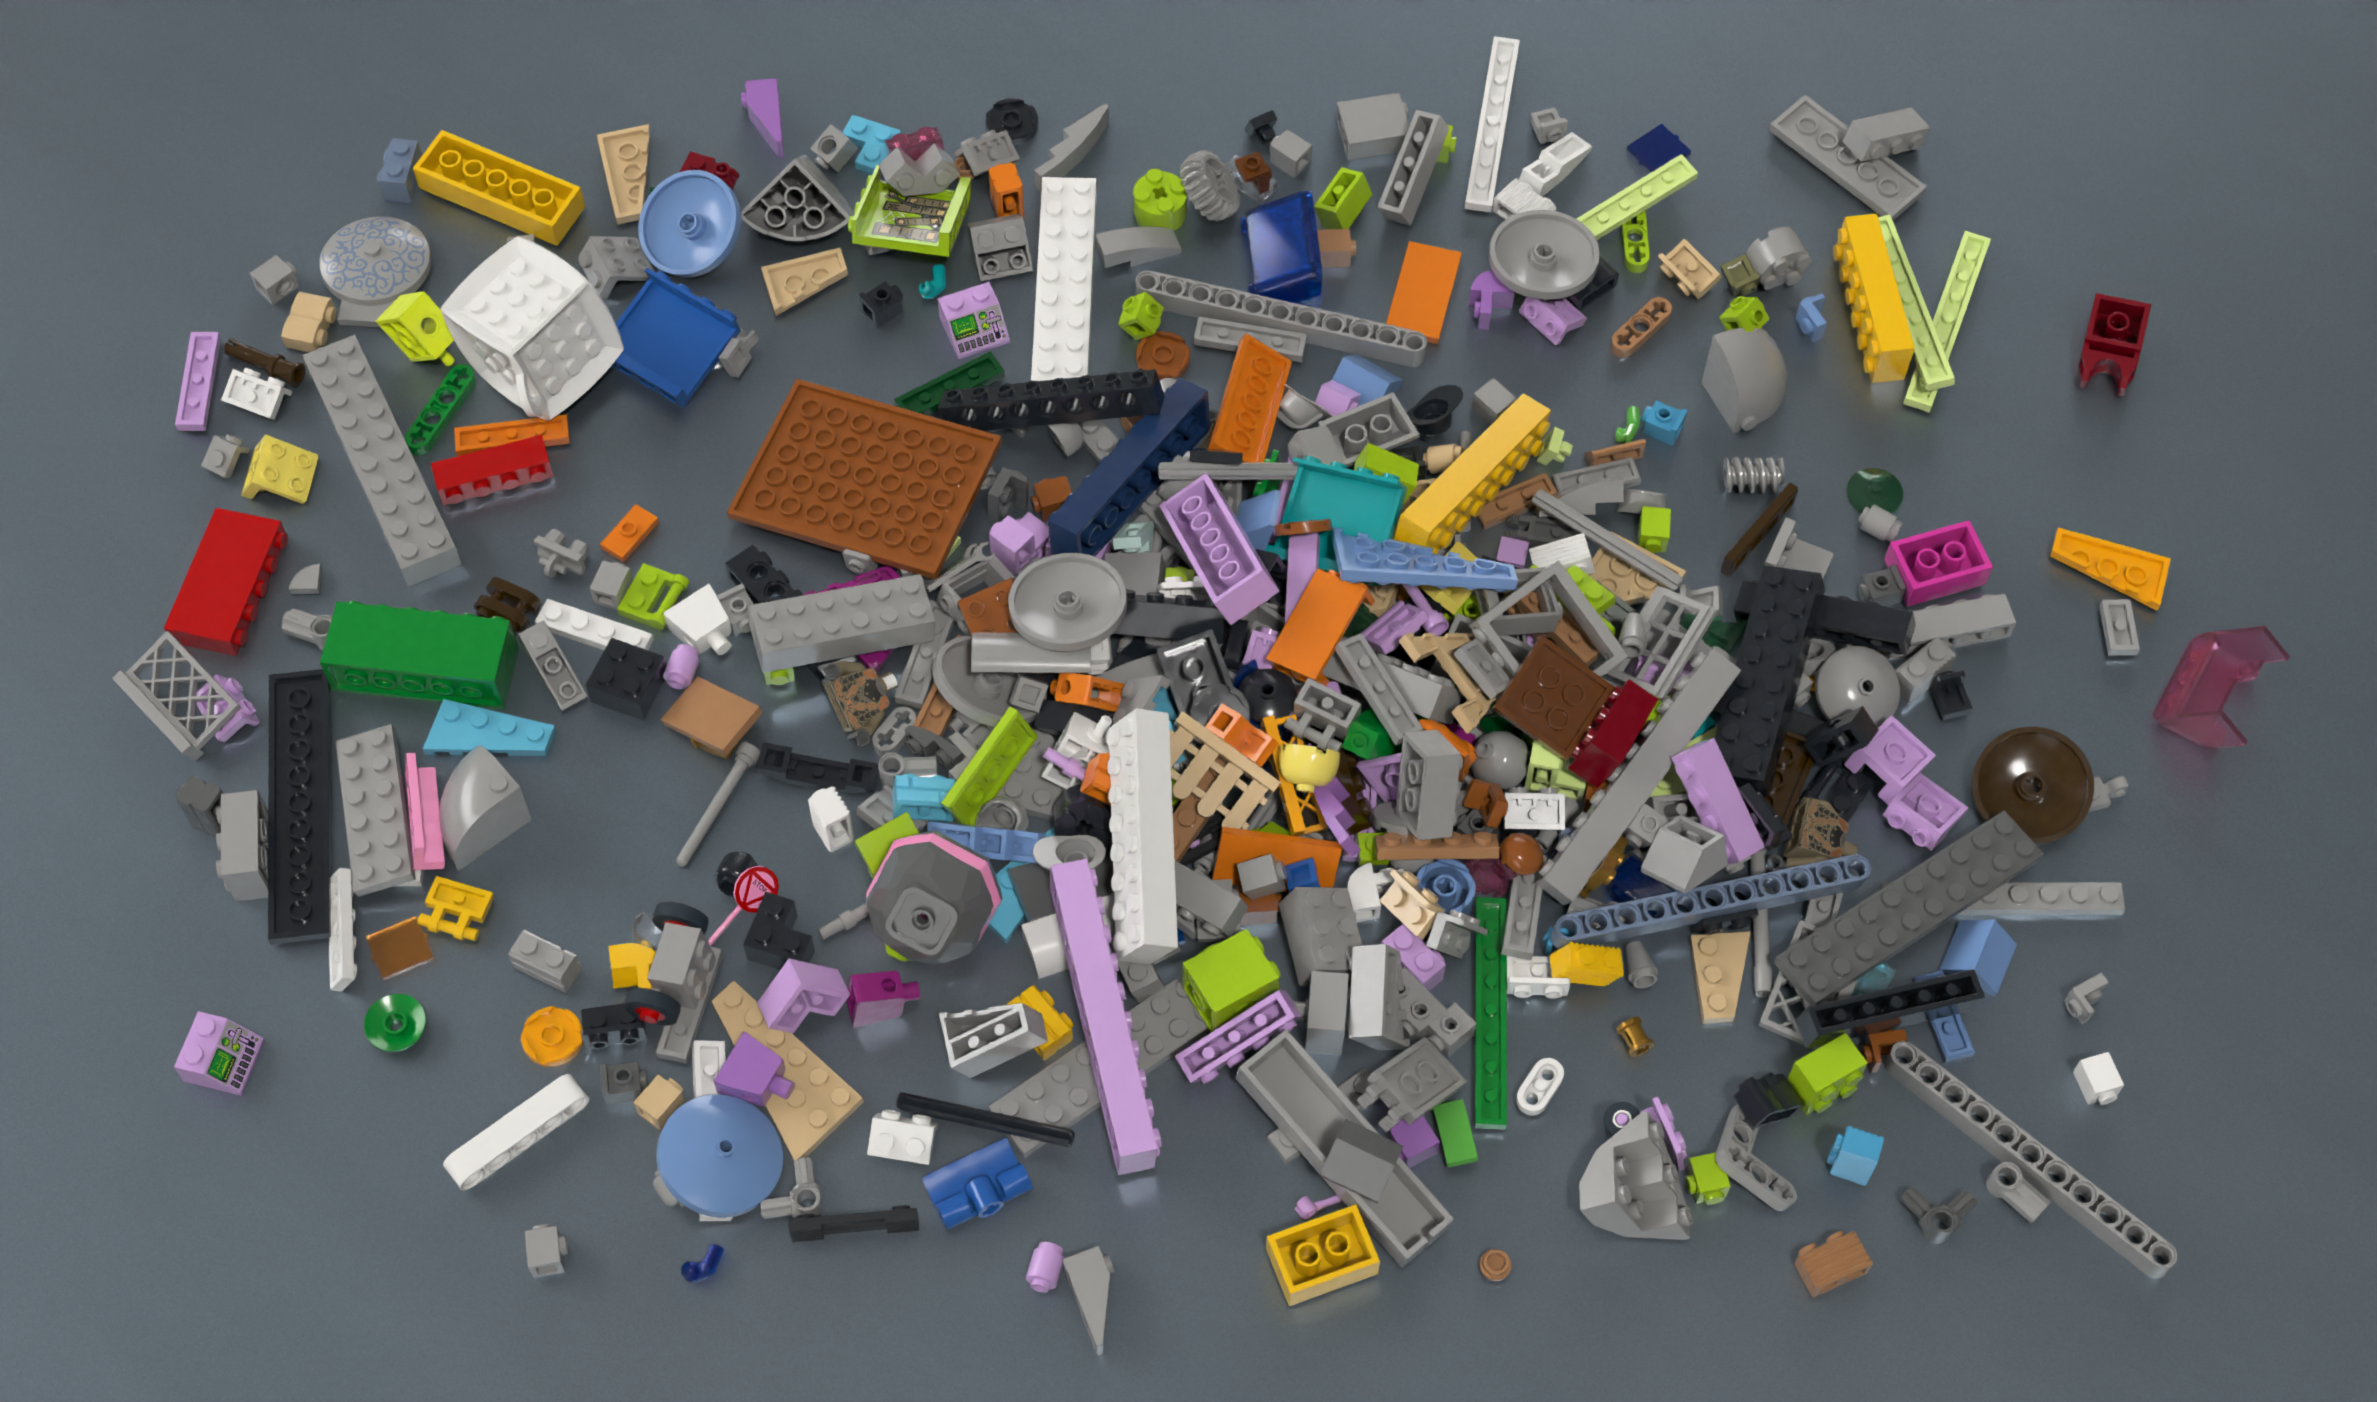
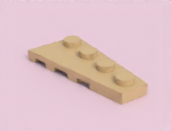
[597,124,650,225]

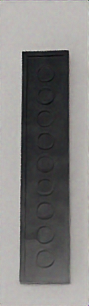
[268,669,332,945]

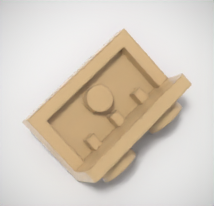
[1658,239,1722,300]

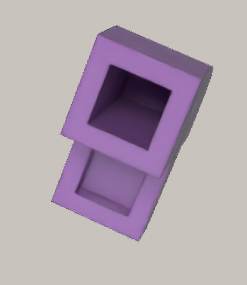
[1468,270,1515,330]

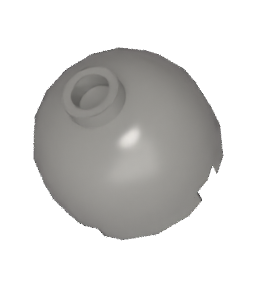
[1471,731,1531,790]

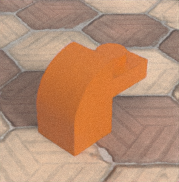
[1205,704,1279,767]

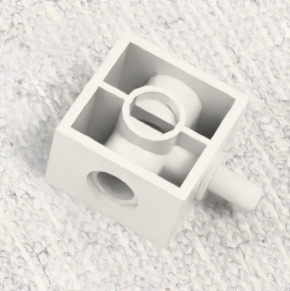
[1041,712,1112,789]

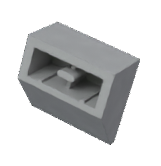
[966,213,1033,282]
[1641,815,1728,894]

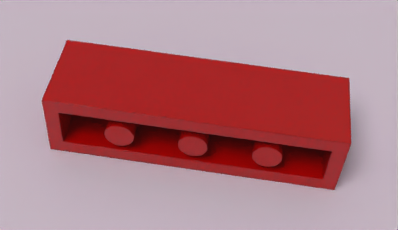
[430,434,554,506]

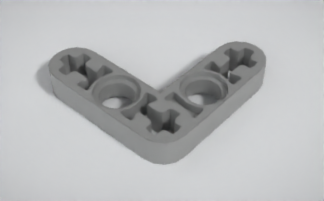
[1715,1104,1797,1211]

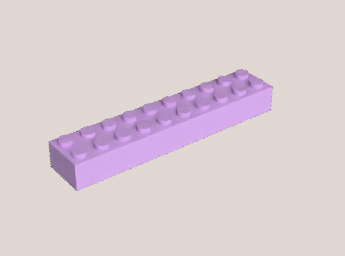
[1050,859,1162,1175]

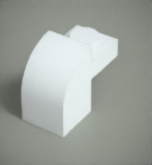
[1347,863,1404,922]

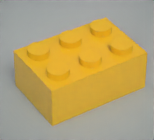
[1266,1204,1380,1306]

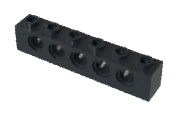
[725,545,859,683]

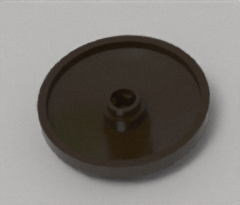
[1971,726,2094,846]

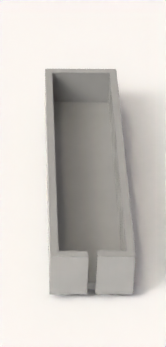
[1236,1029,1454,1268]

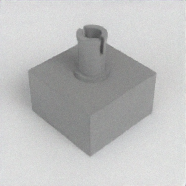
[1293,971,1349,1055]

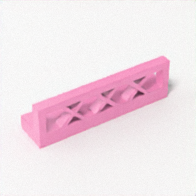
[404,753,445,870]

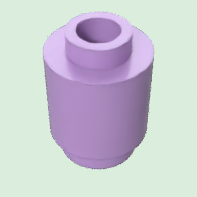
[663,644,700,689]
[1025,1242,1064,1293]

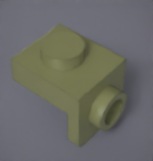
[1720,254,1761,296]

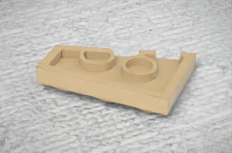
[761,248,848,316]
[1689,931,1751,1024]

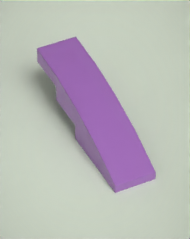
[1306,743,1361,857]

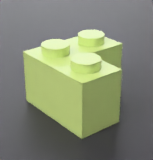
[1524,740,1587,803]

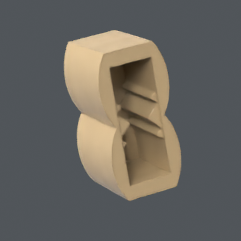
[281,292,337,352]

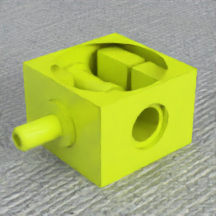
[375,291,455,367]

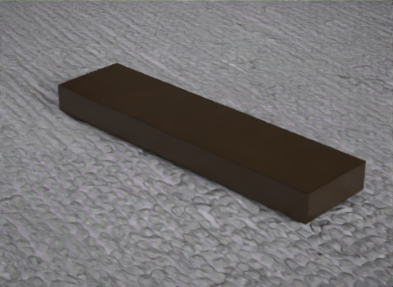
[1720,483,1798,577]

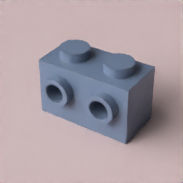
[377,138,422,203]

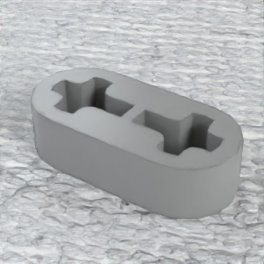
[872,707,916,757]

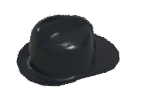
[1407,385,1463,441]

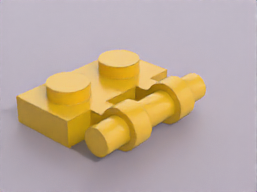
[417,876,495,941]

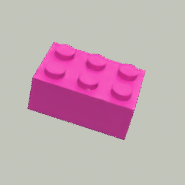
[1884,520,1993,607]

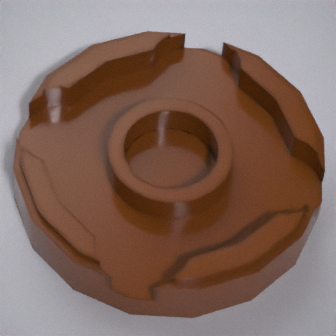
[1136,331,1191,380]
[1274,519,1332,536]

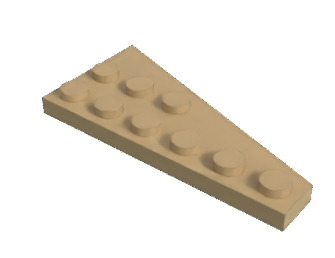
[711,981,864,1161]

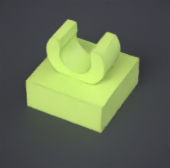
[1536,427,1573,465]

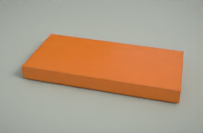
[1386,241,1462,344]
[1212,827,1342,893]

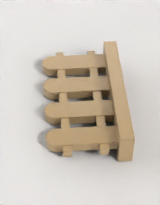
[1169,711,1281,830]

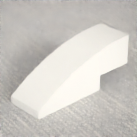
[1519,132,1593,196]

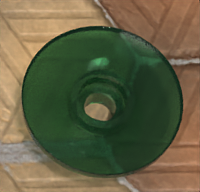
[1846,468,1903,514]

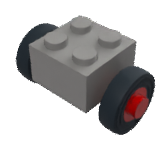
[624,902,716,1026]

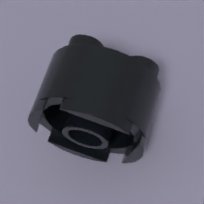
[1053,784,1112,848]

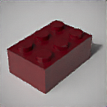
[1568,679,1659,788]

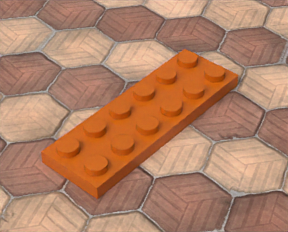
[1208,333,1292,462]

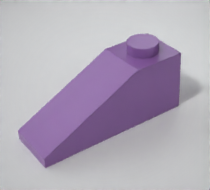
[741,78,784,158]
[1386,1105,1440,1168]

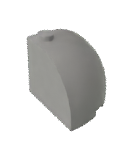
[741,155,854,241]
[1701,328,1787,433]
[439,745,532,871]

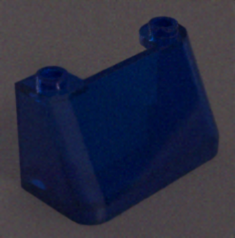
[1240,190,1322,306]

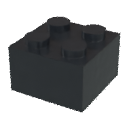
[585,637,667,721]

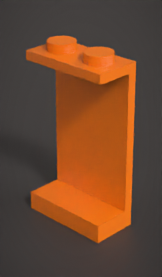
[1266,568,1375,687]

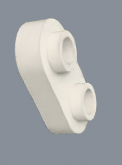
[1516,1058,1564,1116]

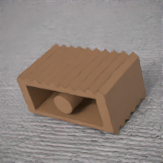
[1794,1231,1873,1298]

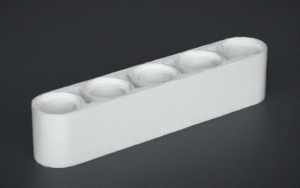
[443,1074,589,1190]

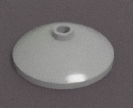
[1815,646,1900,728]

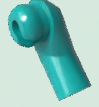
[918,264,946,299]

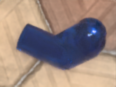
[681,1244,724,1283]

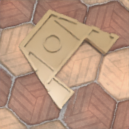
[1399,633,1498,734]

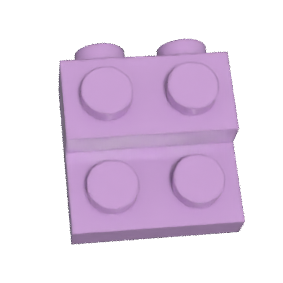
[1883,773,1968,851]

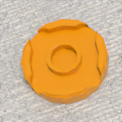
[521,1006,583,1067]

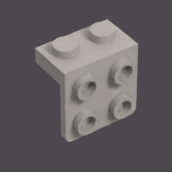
[578,236,654,299]

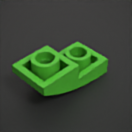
[1433,1099,1478,1168]

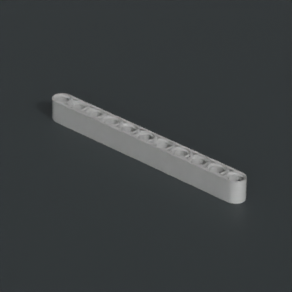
[1135,270,1427,367]
[1885,1041,2177,1279]

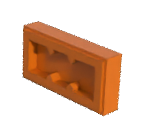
[600,504,659,563]

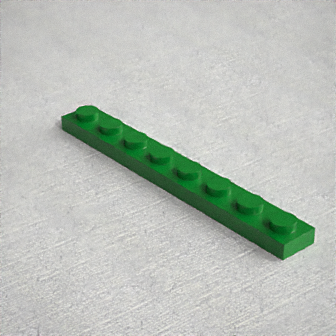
[1475,897,1507,1130]

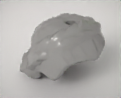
[975,795,1029,831]

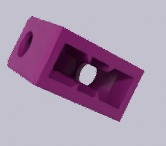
[846,971,920,1028]

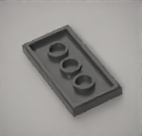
[1008,842,1114,922]

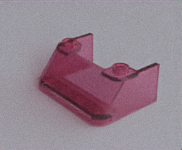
[2153,625,2290,748]

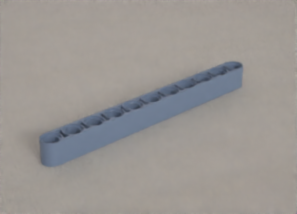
[1550,855,1871,949]

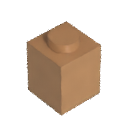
[1316,229,1356,268]

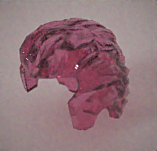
[1465,852,1518,898]

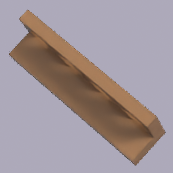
[1502,591,1602,668]

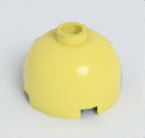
[1279,744,1341,793]

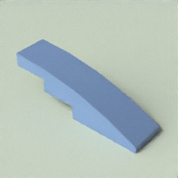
[927,821,1046,863]

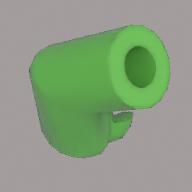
[1615,406,1640,443]

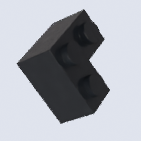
[743,892,815,970]

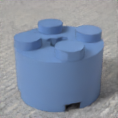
[1416,859,1476,916]

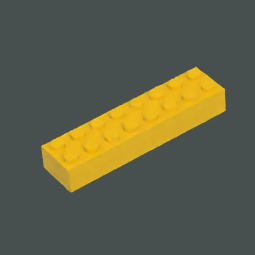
[1393,393,1551,554]

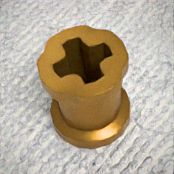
[1616,1017,1655,1058]

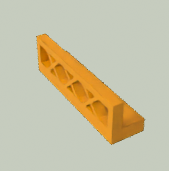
[1260,714,1327,837]

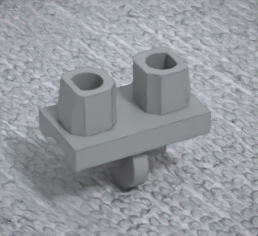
[533,528,589,578]

